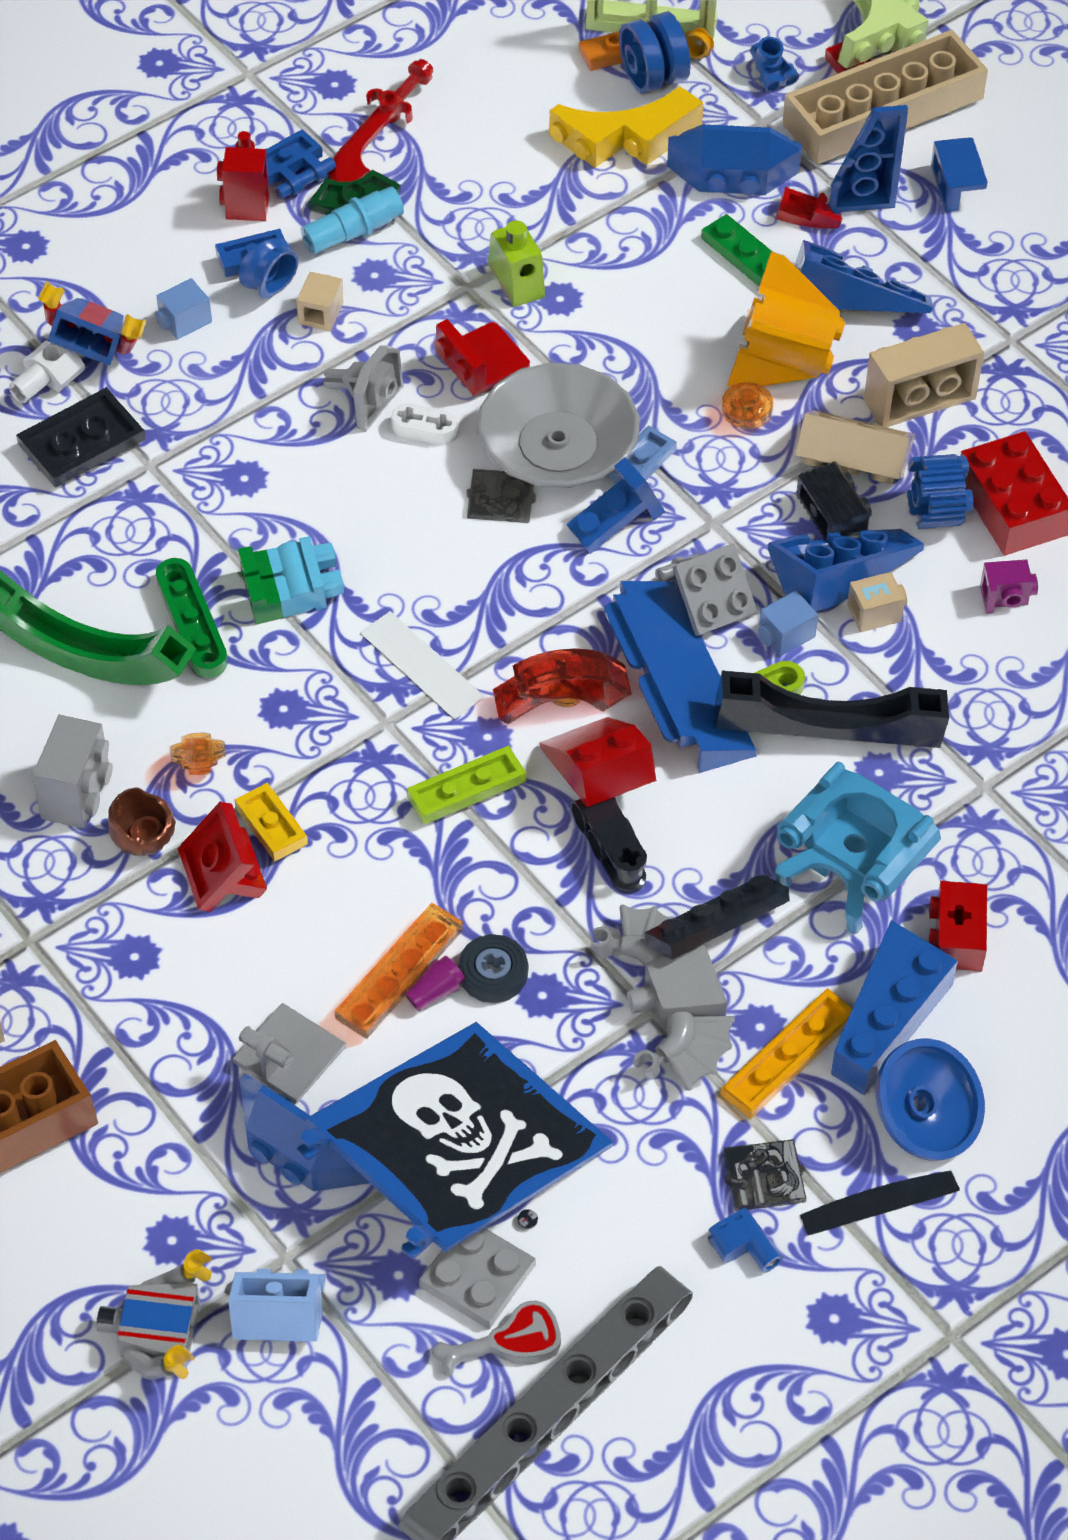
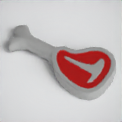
[432,1300,561,1376]

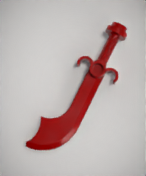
[330,59,434,182]

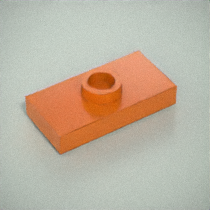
[579,31,623,71]

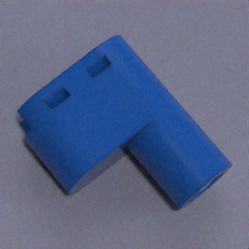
[707,1208,783,1273]

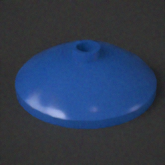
[875,1038,985,1161]

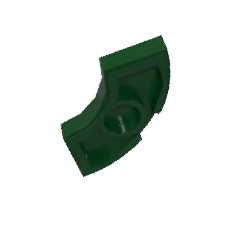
[309,169,401,215]

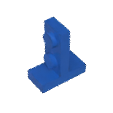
[566,457,665,554]

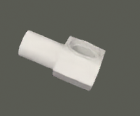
[9,340,85,403]

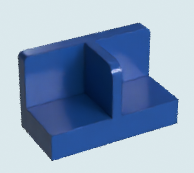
[931,137,988,212]

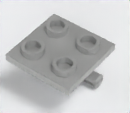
[655,543,758,636]
[233,1002,346,1104]

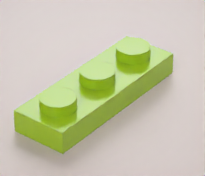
[407,745,526,825]

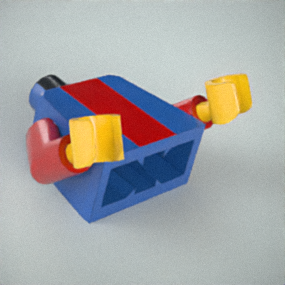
[38,281,146,366]

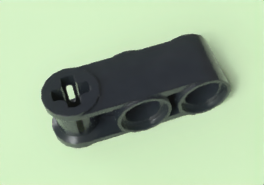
[571,797,647,893]

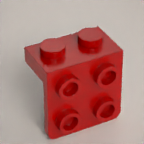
[434,319,530,397]

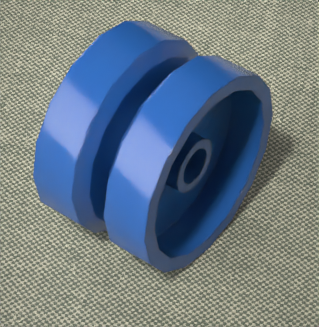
[619,11,691,94]

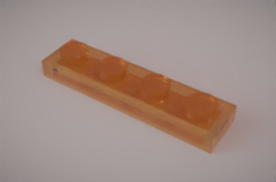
[335,902,463,1039]

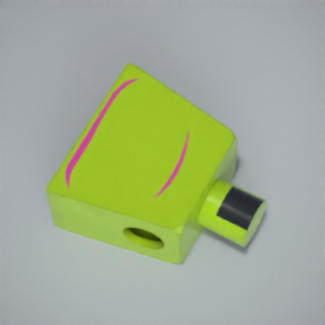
[488,220,545,307]

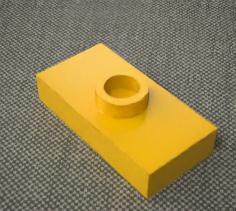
[234,782,308,862]

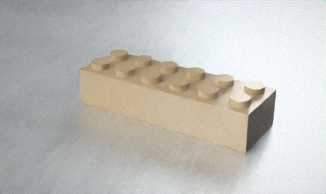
[782,29,988,165]

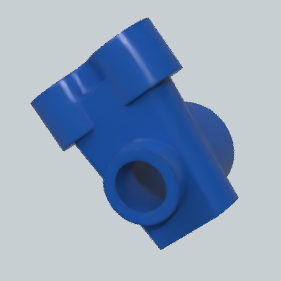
[749,36,800,93]

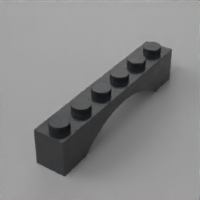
[715,670,950,748]

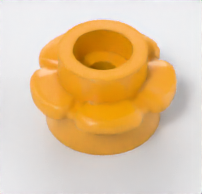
[685,28,714,59]

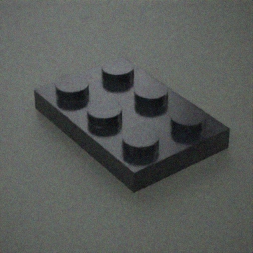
[16,387,146,488]

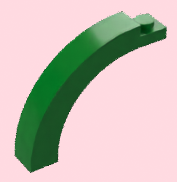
[0,570,196,685]

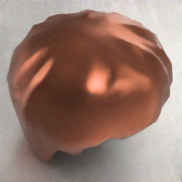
[108,787,176,856]

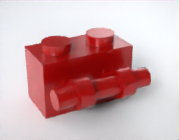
[217,131,270,221]

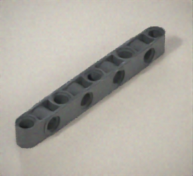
[399,1266,694,1540]

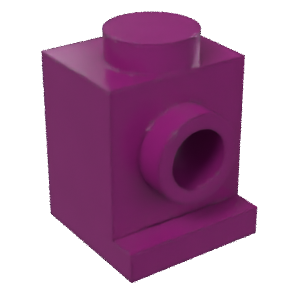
[980,559,1038,614]

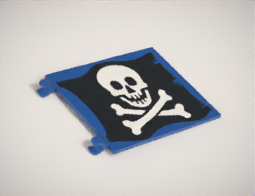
[296,1021,614,1258]

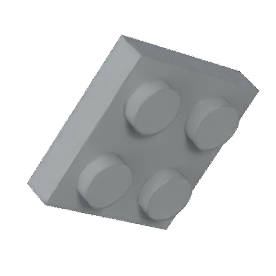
[419,1228,536,1330]

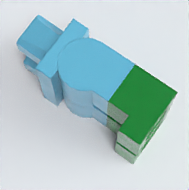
[238,536,344,625]

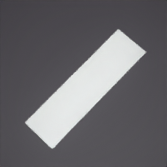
[359,611,485,719]

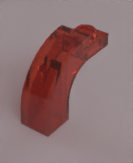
[493,648,632,725]

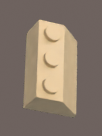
[795,410,916,484]

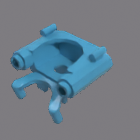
[775,761,941,934]

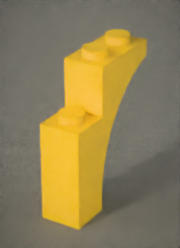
[549,86,704,168]

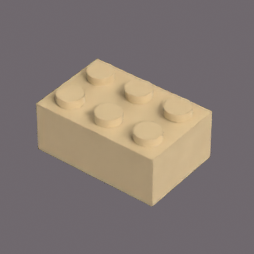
[863,323,984,427]

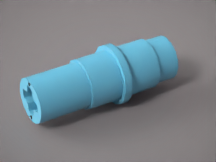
[301,186,404,255]

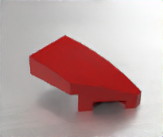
[775,186,843,229]

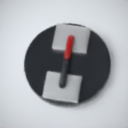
[517,1209,538,1229]

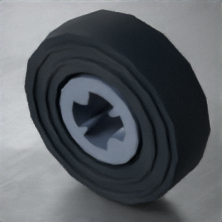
[458,934,529,1003]

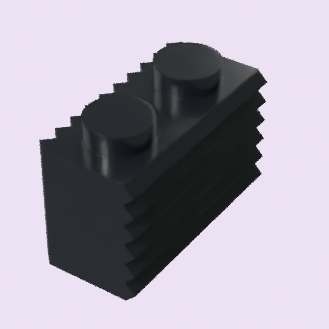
[796,461,872,540]

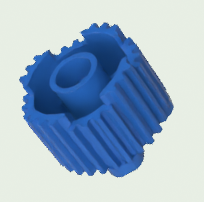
[907,454,973,529]

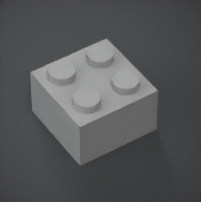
[32,714,113,829]

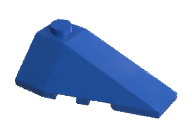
[828,105,908,213]
[795,240,933,314]
[767,528,925,613]

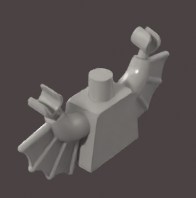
[591,904,735,1091]

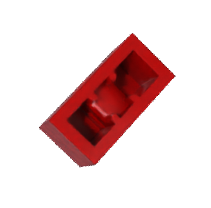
[928,880,988,972]

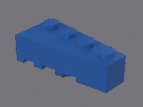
[831,920,958,1096]

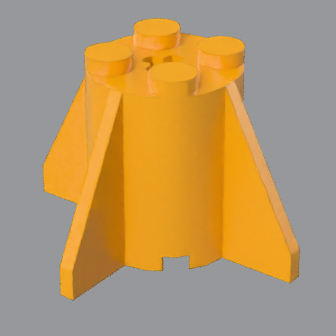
[727,251,846,390]

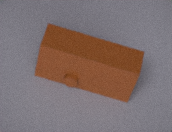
[0,1039,99,1173]

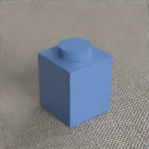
[155,278,212,340]
[758,591,818,656]

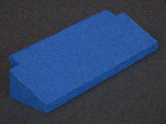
[605,581,757,773]

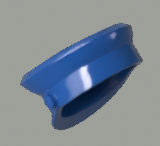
[239,238,299,299]

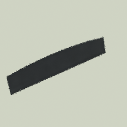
[800,1170,960,1235]

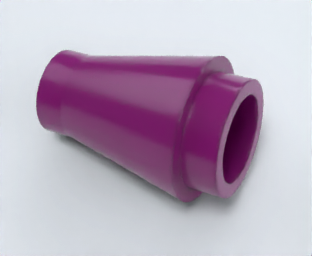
[405,955,465,1012]

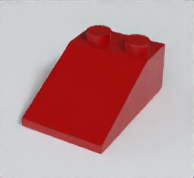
[539,717,657,807]

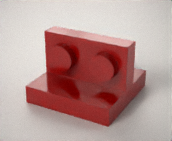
[177,801,267,912]

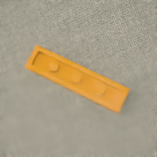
[720,988,853,1120]

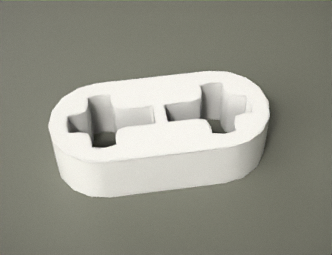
[391,403,457,446]

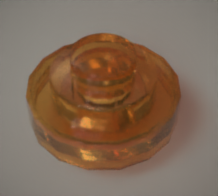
[722,382,774,429]
[169,732,226,775]

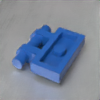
[266,129,336,199]

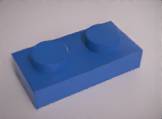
[215,228,285,277]

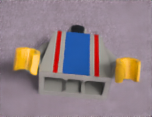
[96,1249,212,1380]

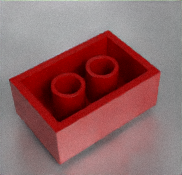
[960,431,1068,556]

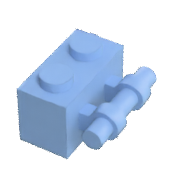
[228,1268,326,1342]

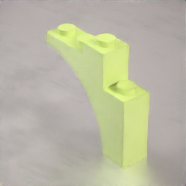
[838,0,929,69]

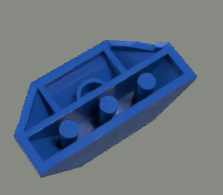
[667,124,802,195]
[239,1073,370,1192]

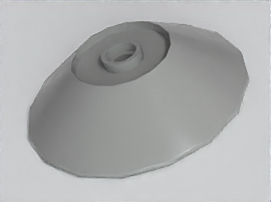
[477,362,640,488]

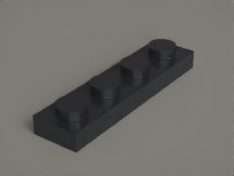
[645,875,790,959]

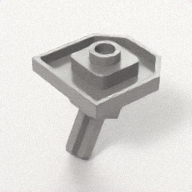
[323,345,403,432]

